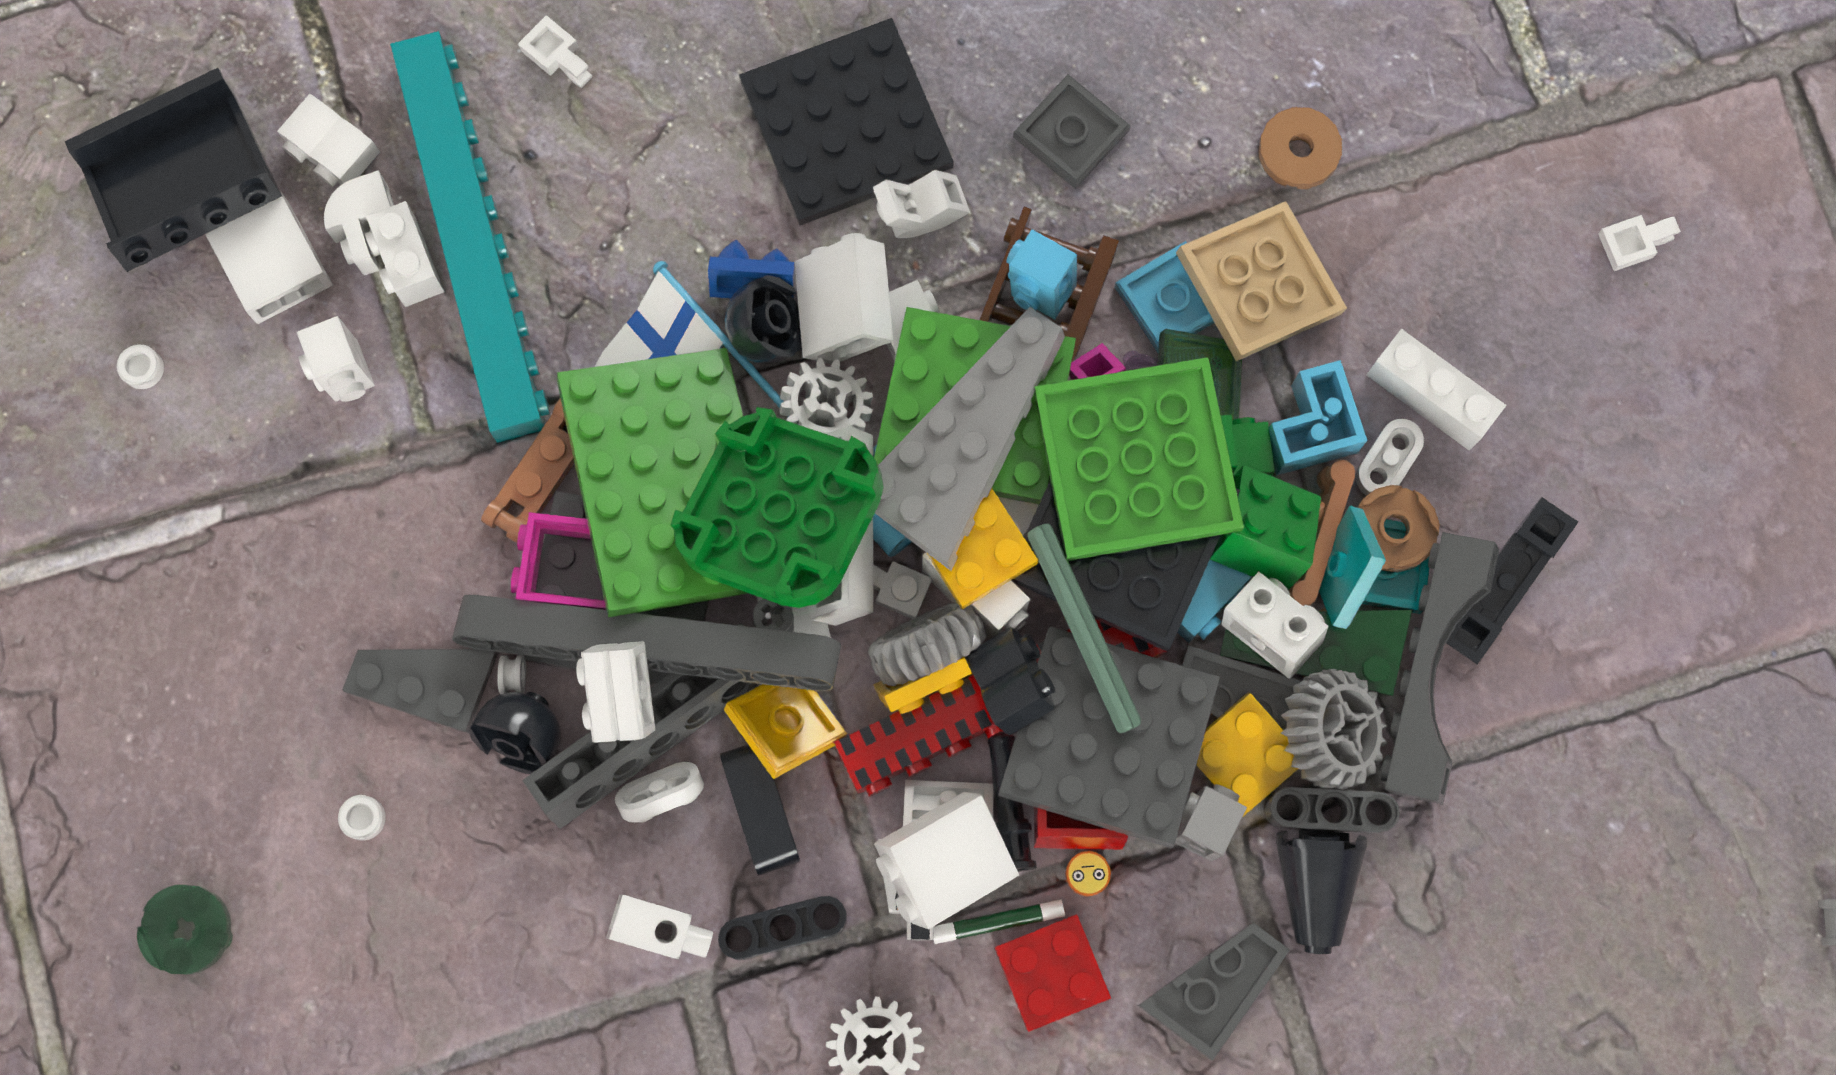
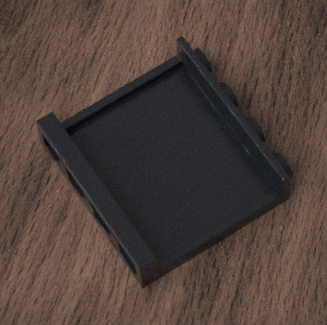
[65,68,282,272]

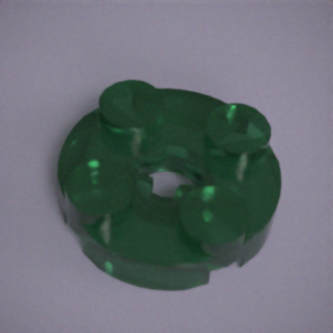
[137,885,233,975]

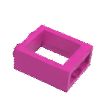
[511,512,606,610]

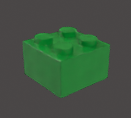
[1210,465,1321,590]

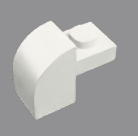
[324,170,394,276]
[873,170,970,238]

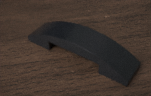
[1446,497,1578,665]

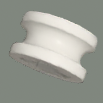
[498,655,526,694]

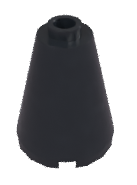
[1276,830,1367,954]

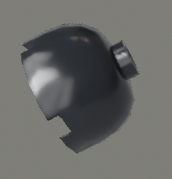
[724,275,802,364]
[468,692,561,774]

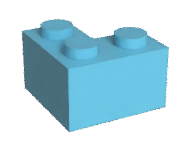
[1269,360,1367,476]

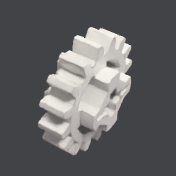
[779,358,873,434]
[826,997,924,1075]

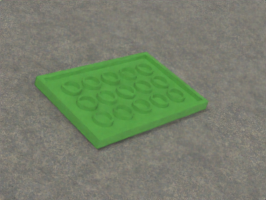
[557,348,747,618]

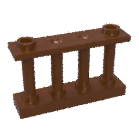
[980,206,1119,378]

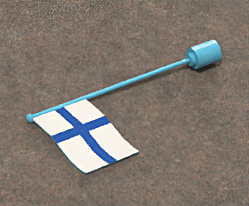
[595,261,912,557]

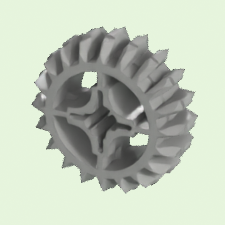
[868,602,986,686]
[1281,669,1388,790]

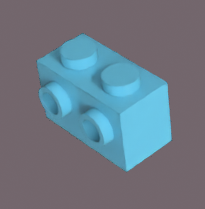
[1007,230,1077,320]

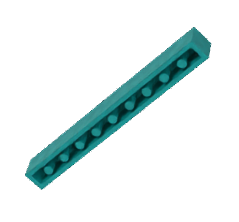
[390,31,550,443]

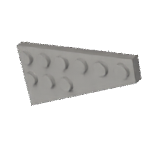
[875,307,1065,571]

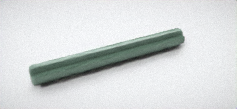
[1028,523,1141,733]

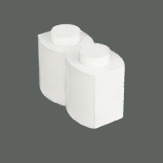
[277,94,380,187]

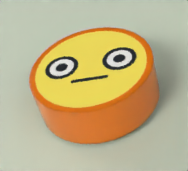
[1065,851,1111,897]

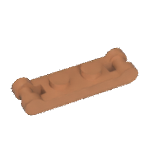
[481,398,574,543]
[1288,460,1355,606]

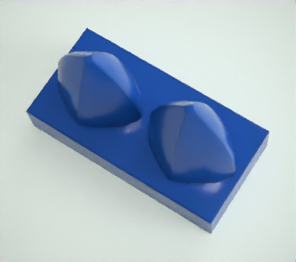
[708,240,795,299]

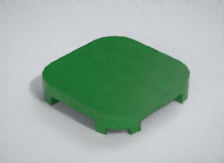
[671,407,884,608]

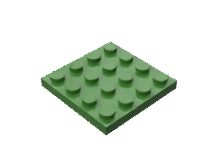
[874,307,1076,505]
[1034,357,1244,561]

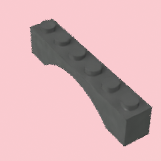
[1381,532,1500,805]

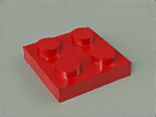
[994,914,1111,1032]

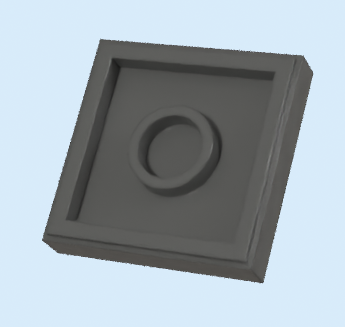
[1013,74,1131,189]

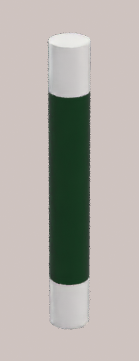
[934,899,1065,944]

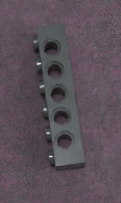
[522,623,760,829]

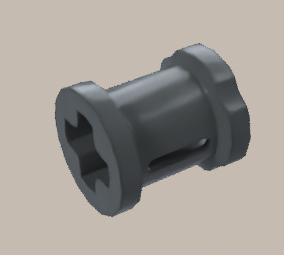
[753,599,794,632]

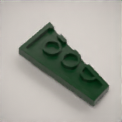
[1220,610,1412,696]

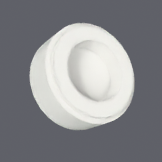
[117,344,164,389]
[338,795,386,840]

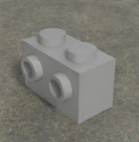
[1175,784,1247,862]

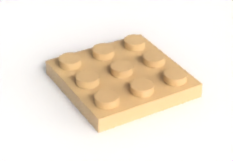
[1176,201,1347,361]

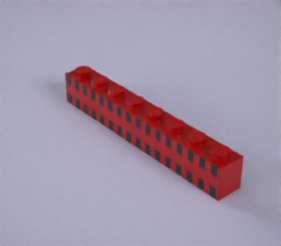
[834,619,1167,797]

